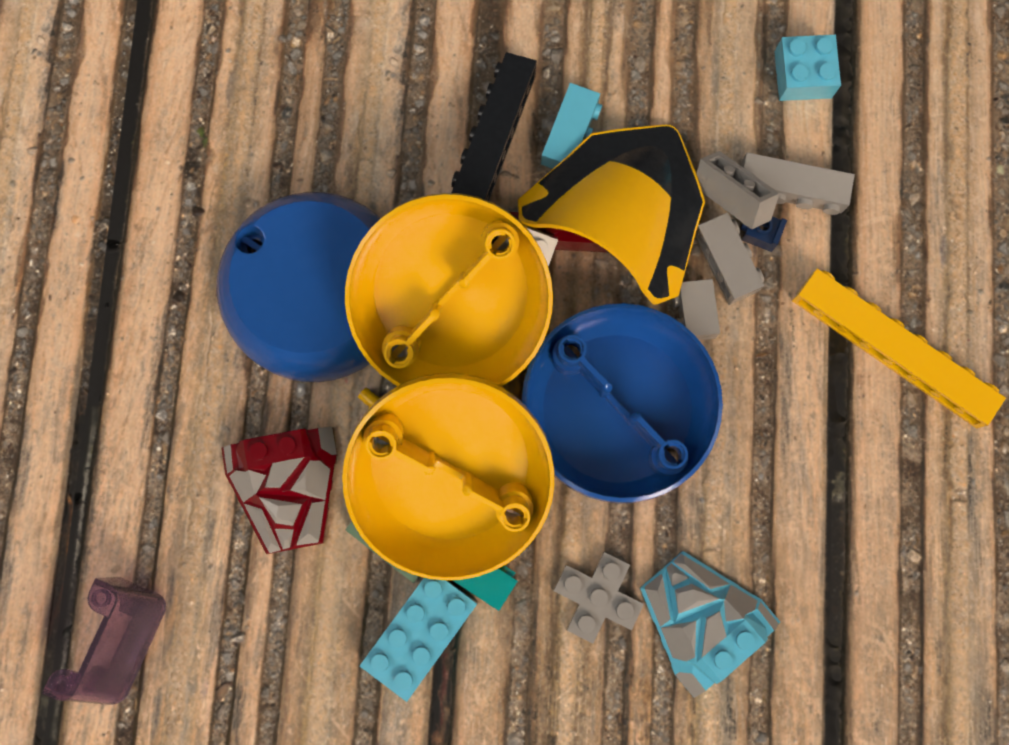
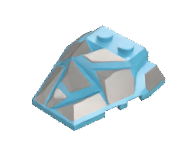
[640,551,780,698]

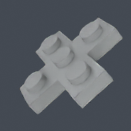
[553,552,644,644]

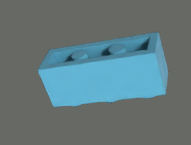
[541,83,603,169]

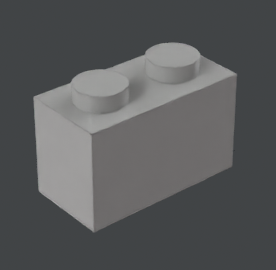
[672,279,720,340]

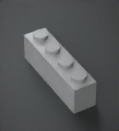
[740,153,855,215]

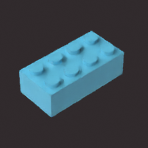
[360,578,478,702]

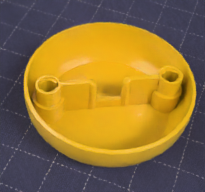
[345,193,553,387]
[342,373,554,580]

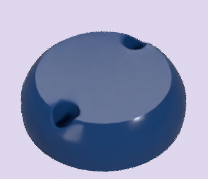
[216,192,380,382]
[521,303,723,503]

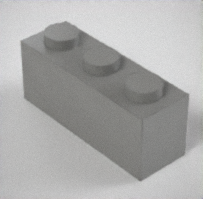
[696,151,780,229]
[695,212,764,305]

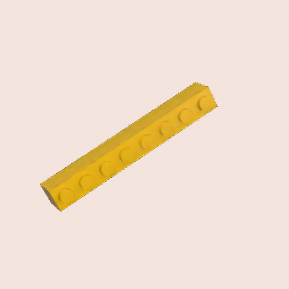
[792,269,1006,429]

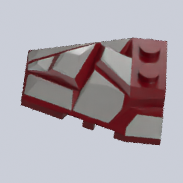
[221,427,338,554]

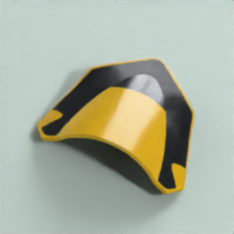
[518,125,705,305]

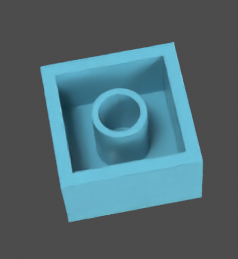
[774,34,841,101]

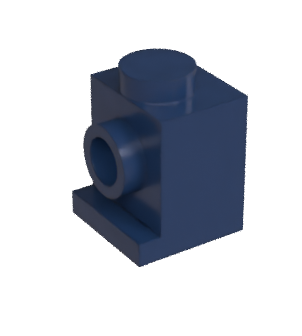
[740,216,787,252]

